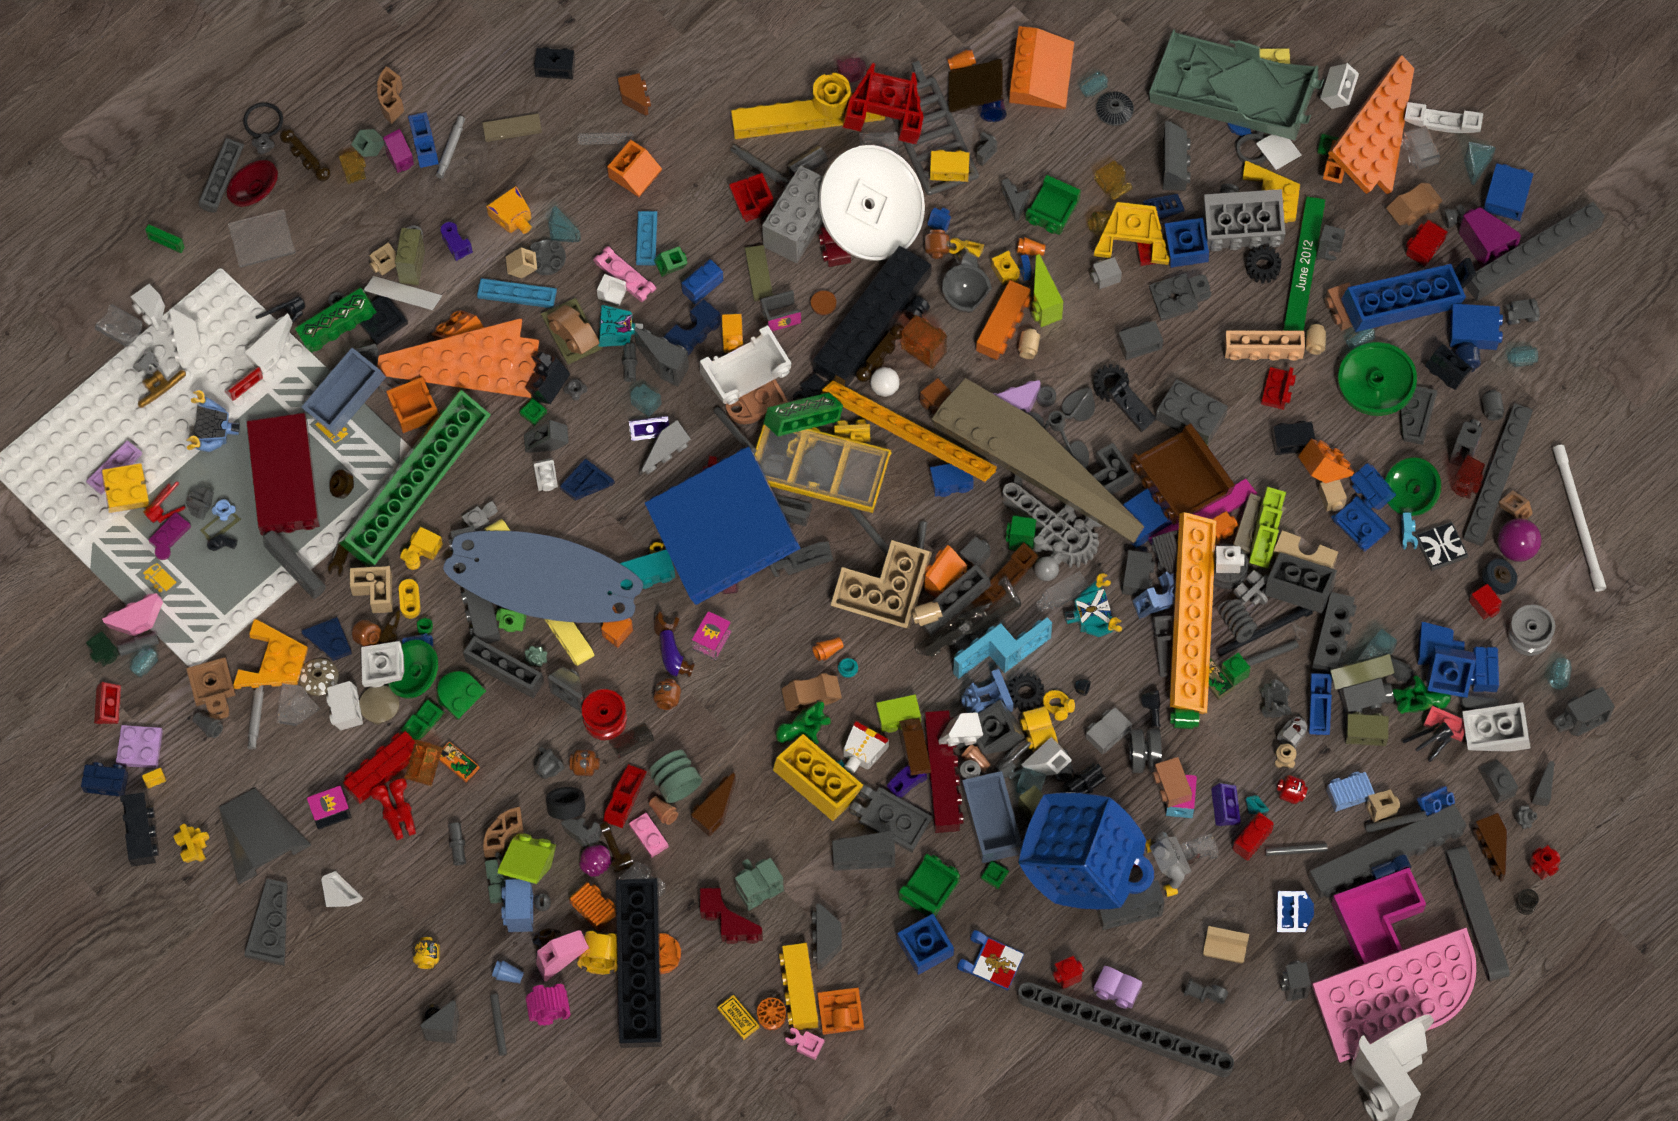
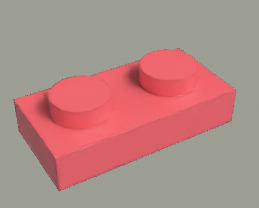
[1424,706,1465,742]

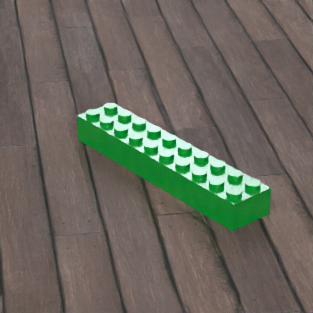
[338,390,491,567]

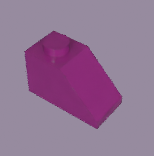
[383,129,414,173]

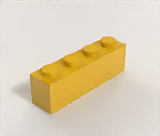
[779,943,818,1030]

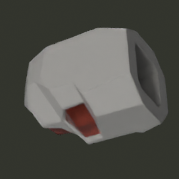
[1277,716,1307,748]

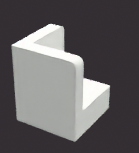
[597,274,627,306]

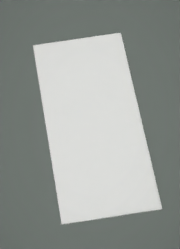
[363,276,442,310]

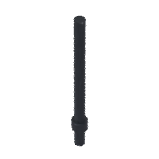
[1217,607,1314,657]

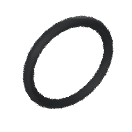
[243,103,283,138]

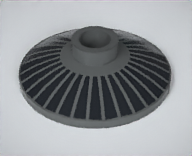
[1096,92,1134,126]

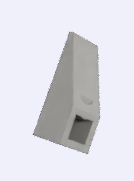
[639,420,691,475]

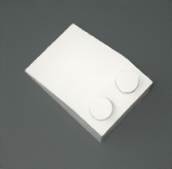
[1462,702,1531,751]

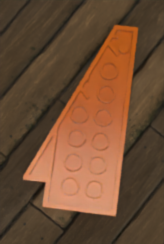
[1328,55,1414,194]
[377,318,540,398]

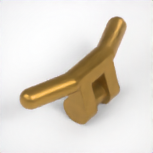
[138,370,186,408]

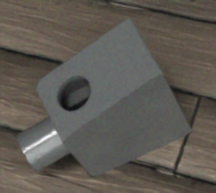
[1449,419,1483,469]

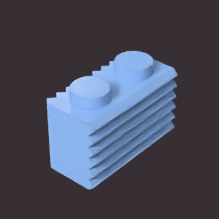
[1326,772,1375,812]

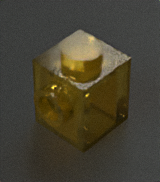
[339,151,366,184]

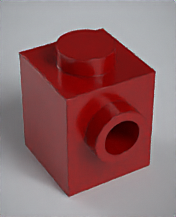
[1052,956,1084,989]

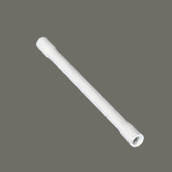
[1553,445,1606,592]

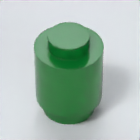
[1169,708,1199,729]

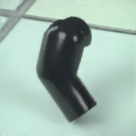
[207,535,238,551]

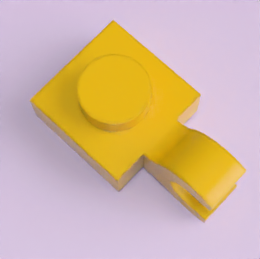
[949,238,984,257]

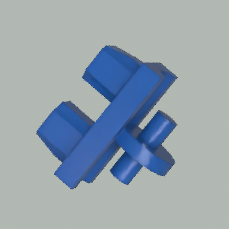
[1417,786,1455,817]

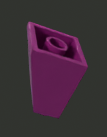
[1459,207,1521,268]

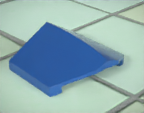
[1275,891,1314,932]

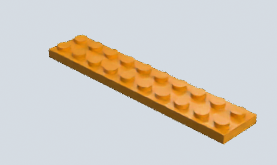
[1170,512,1216,714]

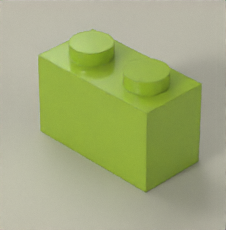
[876,694,921,733]

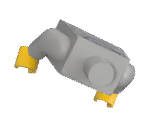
[1145,832,1192,897]

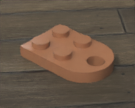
[726,379,788,425]

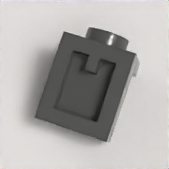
[976,132,997,166]

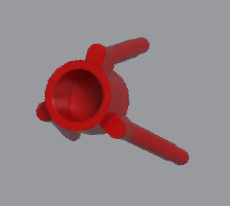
[143,481,186,523]

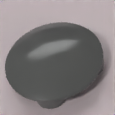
[530,240,566,275]

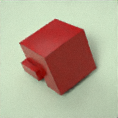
[729,173,774,222]

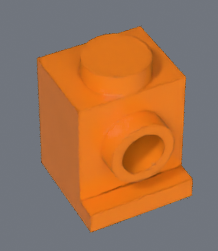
[1212,511,1238,546]

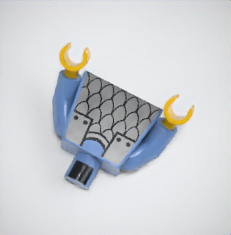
[186,390,240,452]

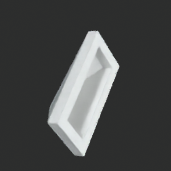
[321,871,363,907]

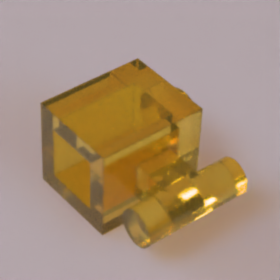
[1095,160,1133,200]

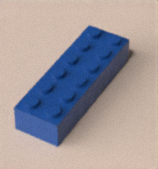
[1341,264,1466,332]

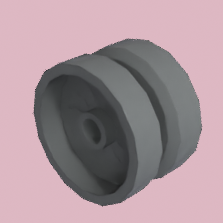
[1129,728,1162,773]

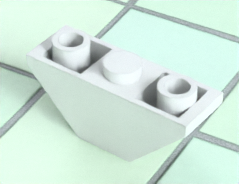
[167,309,202,369]

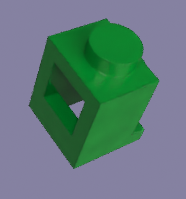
[654,246,688,277]

